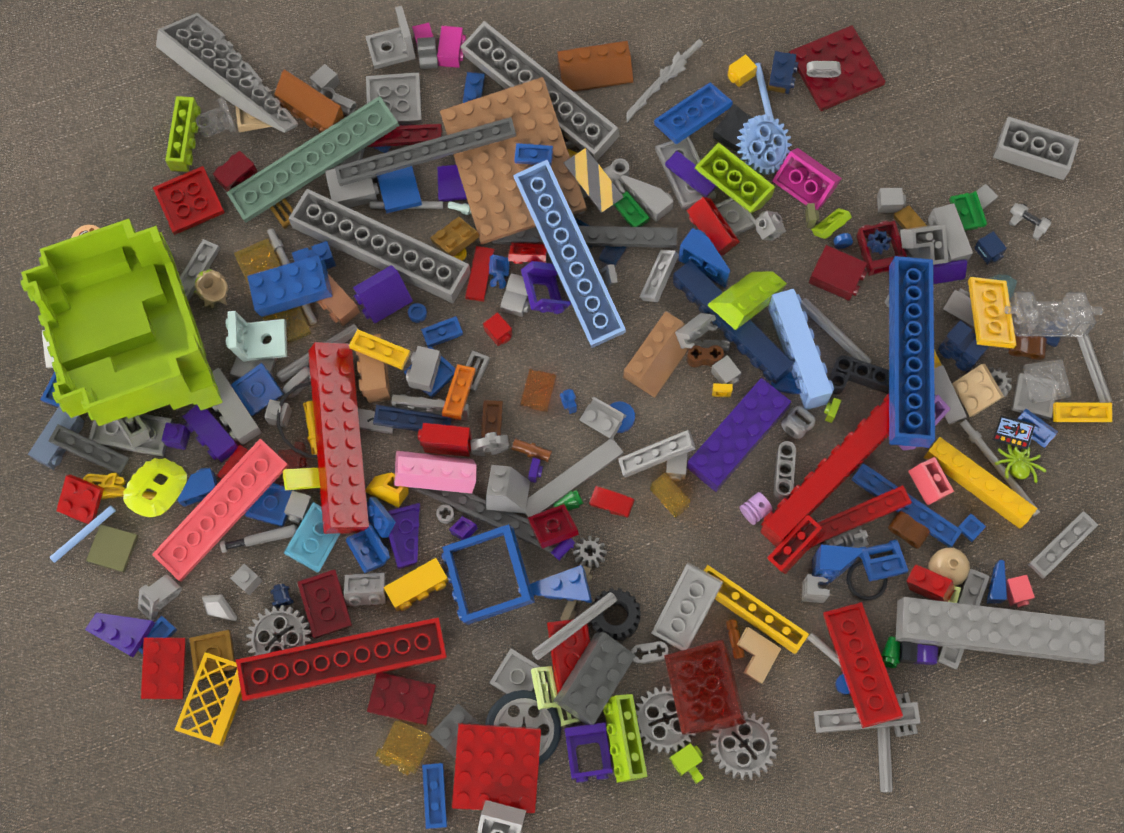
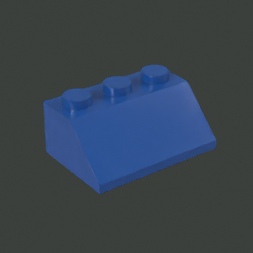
[812,544,862,585]

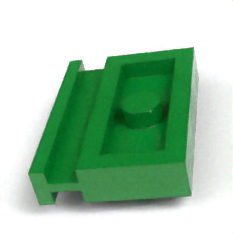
[949,191,987,231]

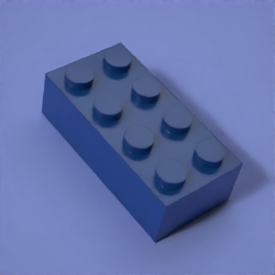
[247,255,333,317]

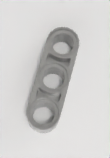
[774,441,796,500]

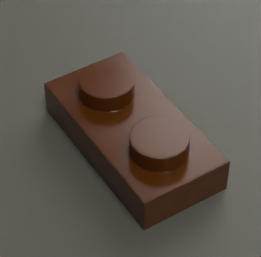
[481,400,503,438]

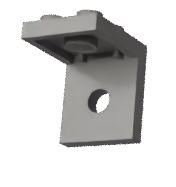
[365,6,416,69]

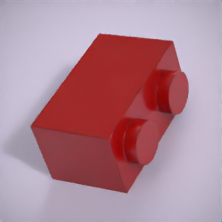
[906,564,955,602]

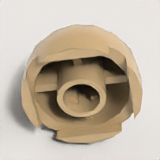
[928,548,970,586]

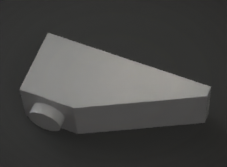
[620,175,673,222]

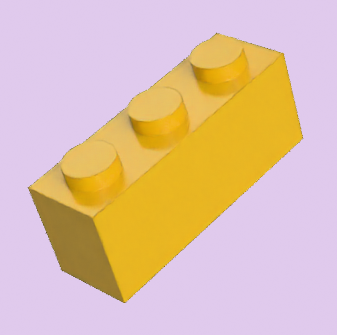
[384,558,449,611]

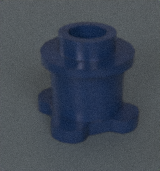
[270,584,294,608]

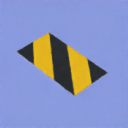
[563,148,623,213]

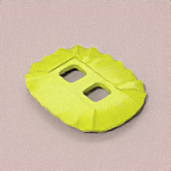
[123,458,187,517]

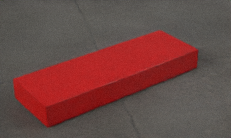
[465,246,495,302]

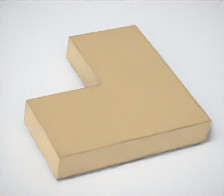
[737,627,781,684]

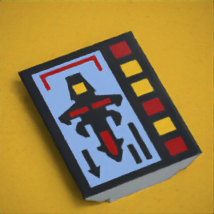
[993,415,1035,449]

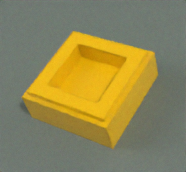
[712,383,733,397]

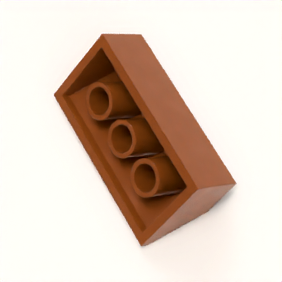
[557,41,633,92]
[274,69,344,133]

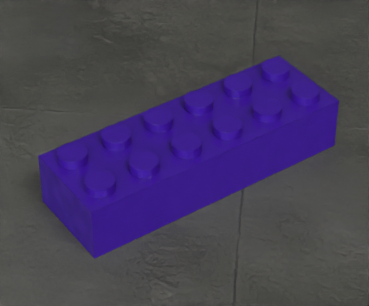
[686,378,792,492]

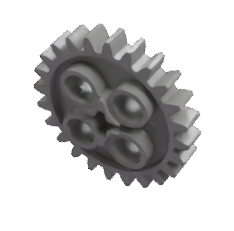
[246,605,312,656]
[636,686,699,754]
[711,712,778,780]

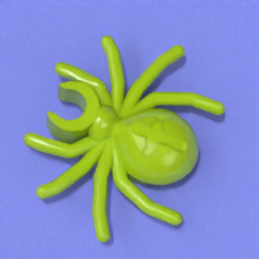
[995,444,1046,483]

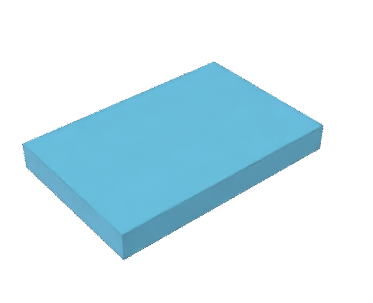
[284,502,340,573]

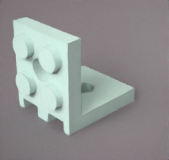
[226,311,287,362]

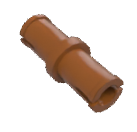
[511,438,552,462]

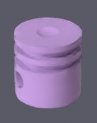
[739,492,773,525]

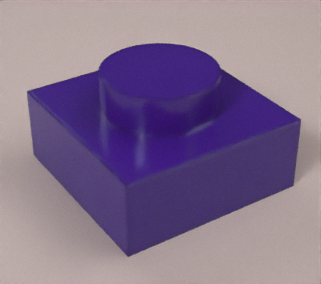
[528,458,543,483]
[449,516,478,540]

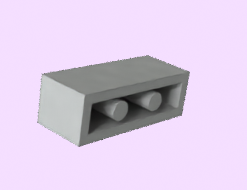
[928,203,973,262]

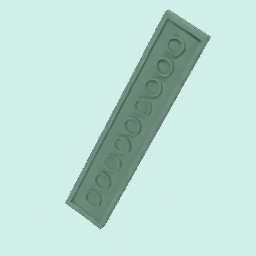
[226,96,399,223]

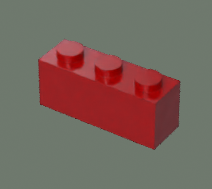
[687,197,740,256]
[767,515,826,574]

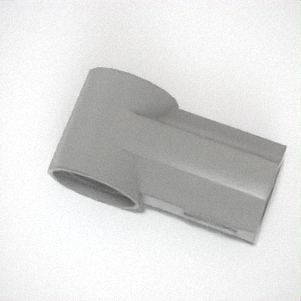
[320,87,356,116]

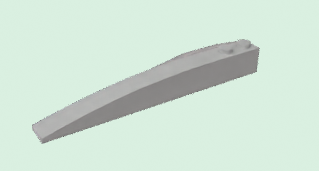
[156,13,298,133]

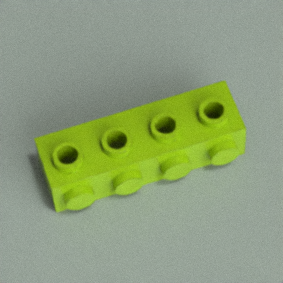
[165,96,201,172]
[603,694,647,783]

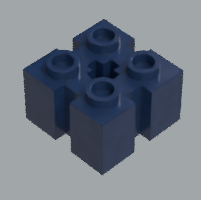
[938,320,989,373]

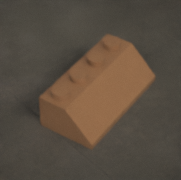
[623,311,689,398]

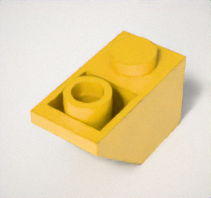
[365,472,409,508]

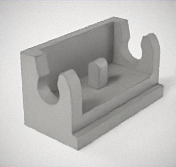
[675,313,718,349]
[802,574,830,603]

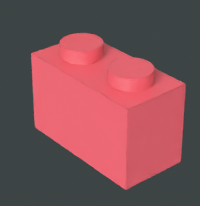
[908,457,954,506]

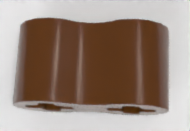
[1008,332,1047,360]
[686,345,724,368]
[888,511,930,549]

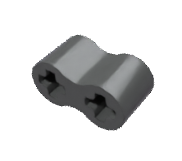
[417,37,438,69]

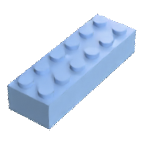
[768,289,834,410]

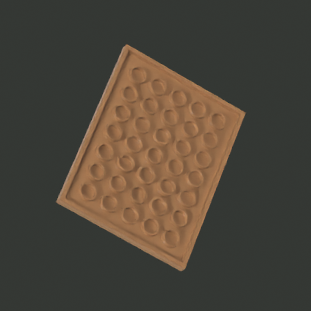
[440,77,587,244]

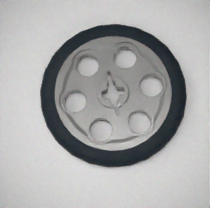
[485,690,561,765]

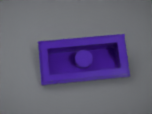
[933,259,967,284]

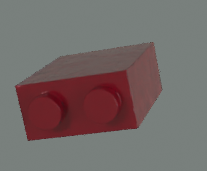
[809,245,868,301]

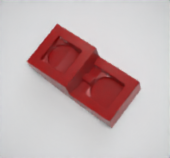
[589,486,635,518]

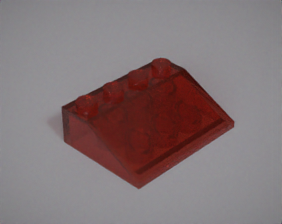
[664,640,746,735]

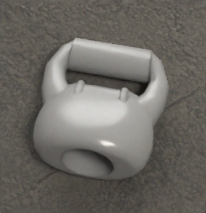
[781,406,816,439]

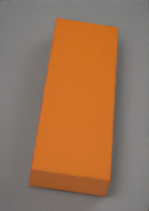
[442,364,476,420]

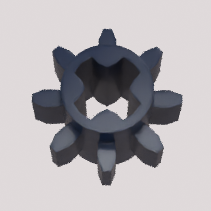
[867,230,891,255]

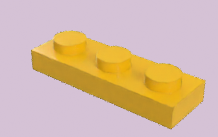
[349,329,410,370]
[1053,402,1112,422]

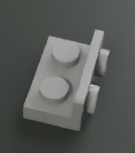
[943,288,974,326]
[344,573,386,606]

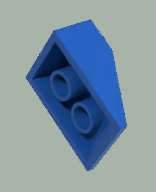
[678,228,730,288]

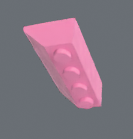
[394,451,476,494]

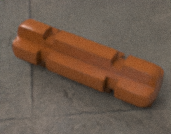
[726,619,745,659]

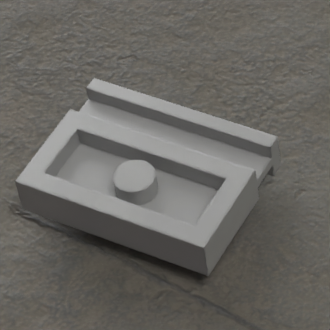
[580,396,626,440]

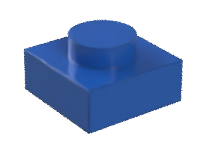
[958,514,986,542]

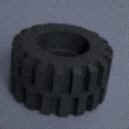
[591,588,641,641]

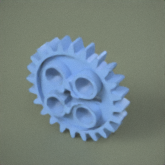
[736,114,792,175]

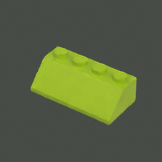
[695,143,775,213]
[708,271,787,330]

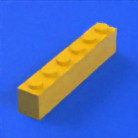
[923,437,1038,529]
[704,565,809,654]

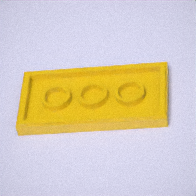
[968,277,1016,348]

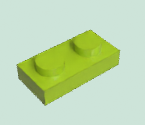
[811,208,852,239]

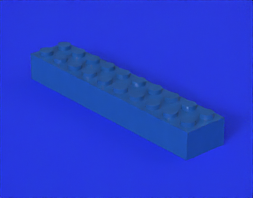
[889,256,935,448]

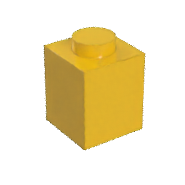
[728,54,757,87]

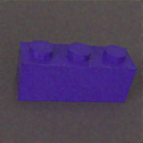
[183,405,238,463]

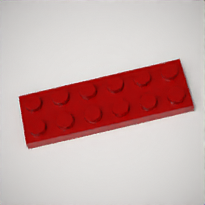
[823,602,903,728]

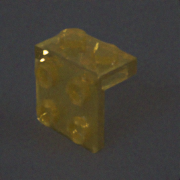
[375,721,431,775]

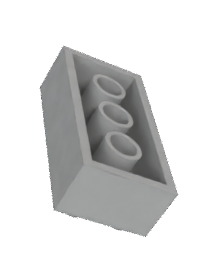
[993,116,1080,180]

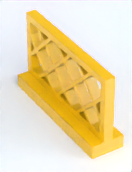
[175,652,242,747]

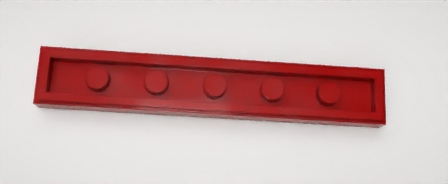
[811,485,912,548]

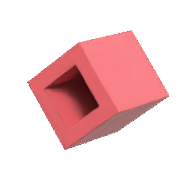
[1006,575,1035,608]

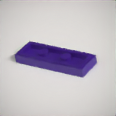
[665,151,717,198]

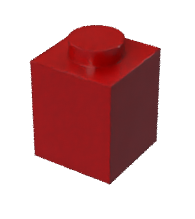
[483,312,513,346]

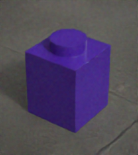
[161,422,190,450]

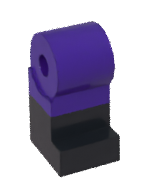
[900,641,938,665]

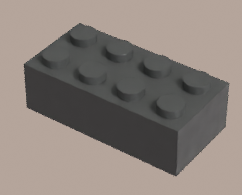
[553,632,636,725]

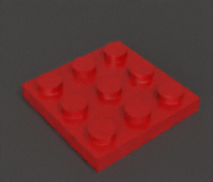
[153,166,225,235]

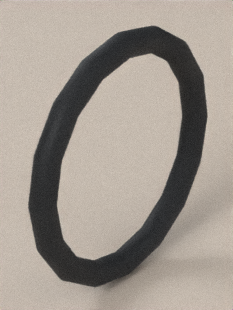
[846,561,888,601]

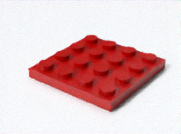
[452,723,541,813]

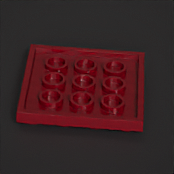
[789,25,886,111]

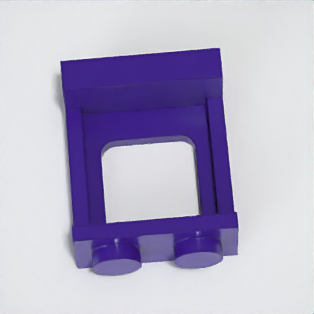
[521,261,571,314]
[565,722,613,783]

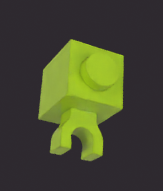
[669,743,704,784]

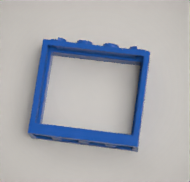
[442,524,535,625]

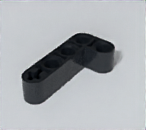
[829,355,889,395]

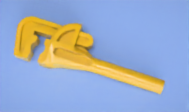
[83,473,157,500]

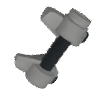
[1009,203,1051,240]

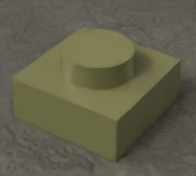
[805,203,819,228]

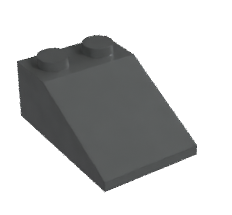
[430,704,481,759]

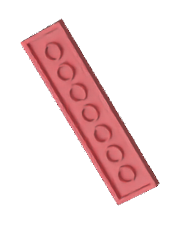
[152,439,289,581]

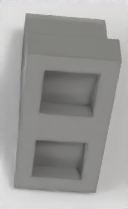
[138,574,182,620]

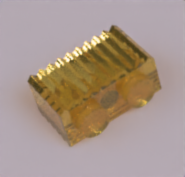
[650,473,690,518]

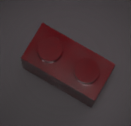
[213,151,258,192]

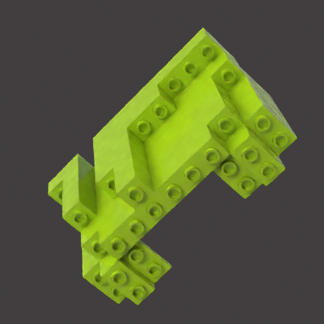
[20,219,223,426]

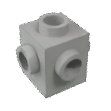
[754,211,786,241]

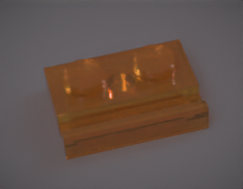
[520,369,556,412]

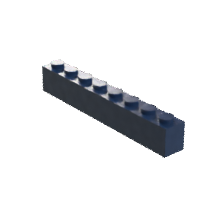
[673,260,794,385]

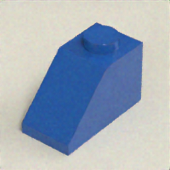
[178,468,218,507]

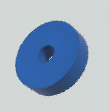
[609,401,635,433]

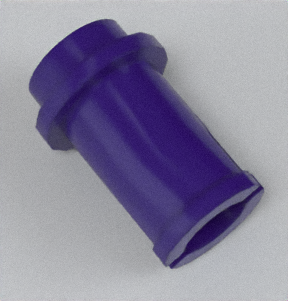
[550,538,575,561]

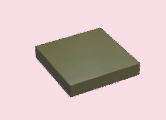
[86,524,138,573]

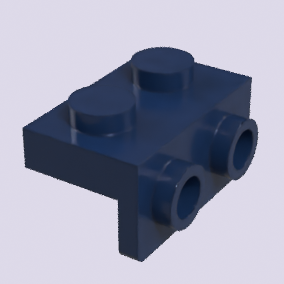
[769,51,798,94]

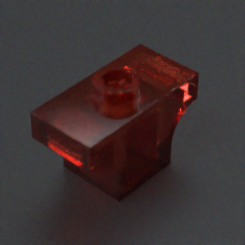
[278,442,307,474]

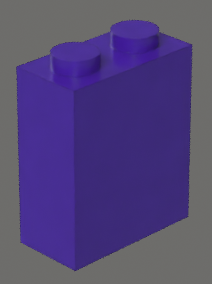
[353,265,413,324]

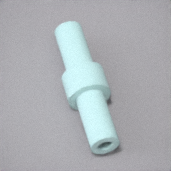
[448,201,472,215]

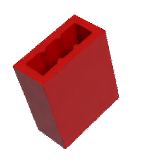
[418,423,472,457]

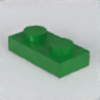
[613,191,649,227]

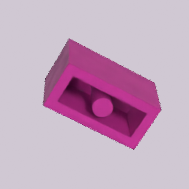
[437,26,466,68]

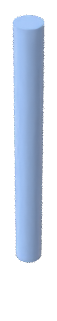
[755,63,774,120]
[50,505,116,563]

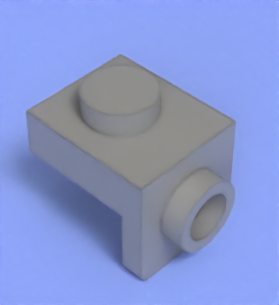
[598,264,618,288]

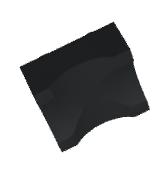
[713,104,761,155]

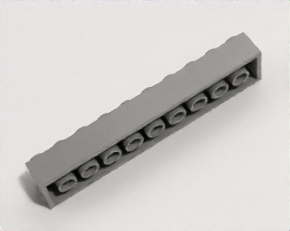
[461,21,620,161]
[288,189,471,304]
[896,597,1105,664]

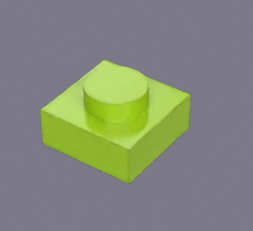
[824,398,841,423]

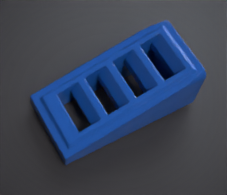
[987,560,1007,603]

